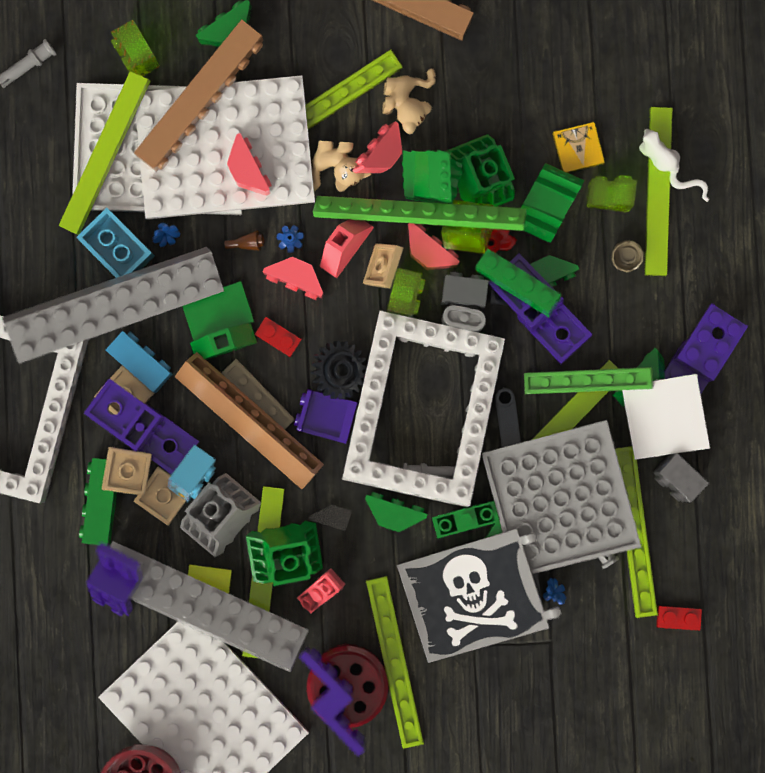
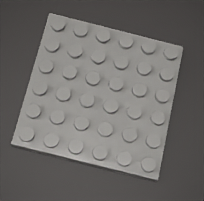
[482,420,641,574]

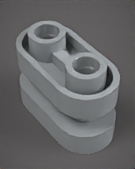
[441,305,485,333]

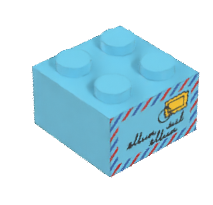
[167,445,216,502]

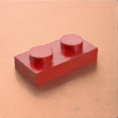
[254,317,302,358]
[656,605,702,631]

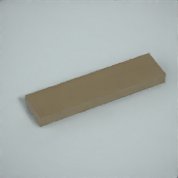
[221,359,295,430]

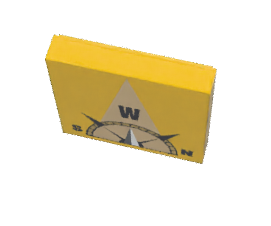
[553,122,605,173]

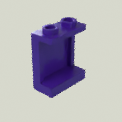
[294,389,357,444]

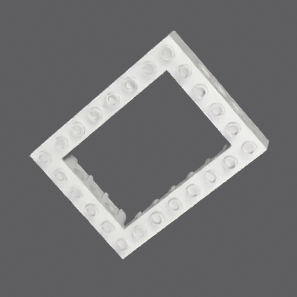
[342,311,505,507]
[0,316,89,503]

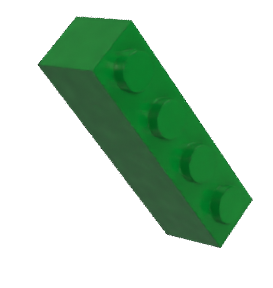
[476,249,561,317]
[79,458,117,546]

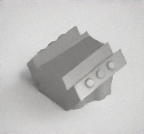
[180,473,261,557]

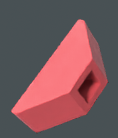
[352,121,403,173]
[227,133,272,196]
[320,219,374,278]
[408,223,460,270]
[263,257,324,300]
[297,568,345,614]

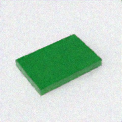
[182,282,255,341]

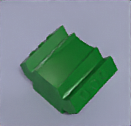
[446,134,515,207]
[402,150,463,204]
[521,163,585,243]
[246,521,323,586]

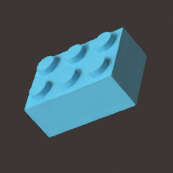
[76,208,155,278]

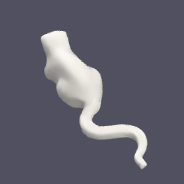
[639,129,709,202]

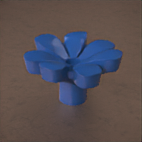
[153,223,180,247]
[276,225,304,253]
[543,578,566,605]

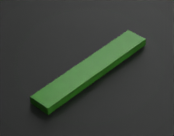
[524,367,653,394]

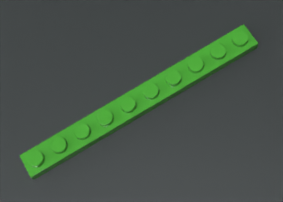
[313,196,527,231]

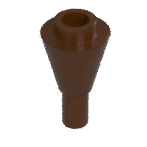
[224,230,265,251]

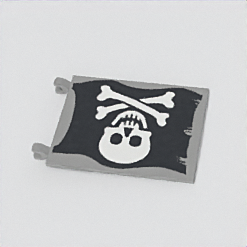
[397,529,561,663]

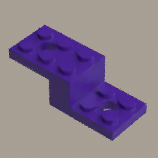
[488,253,593,364]
[665,304,748,395]
[84,378,200,474]
[86,542,144,616]
[300,646,365,756]

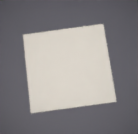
[622,374,710,459]

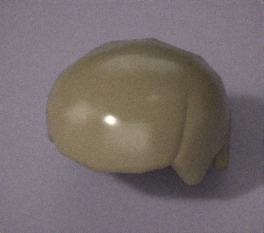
[611,240,644,272]

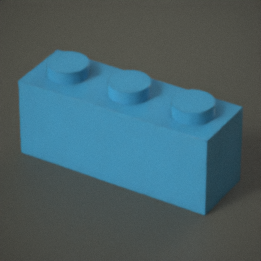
[106,331,173,393]

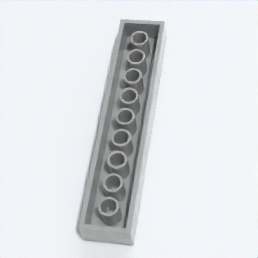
[2,247,224,363]
[110,541,308,672]

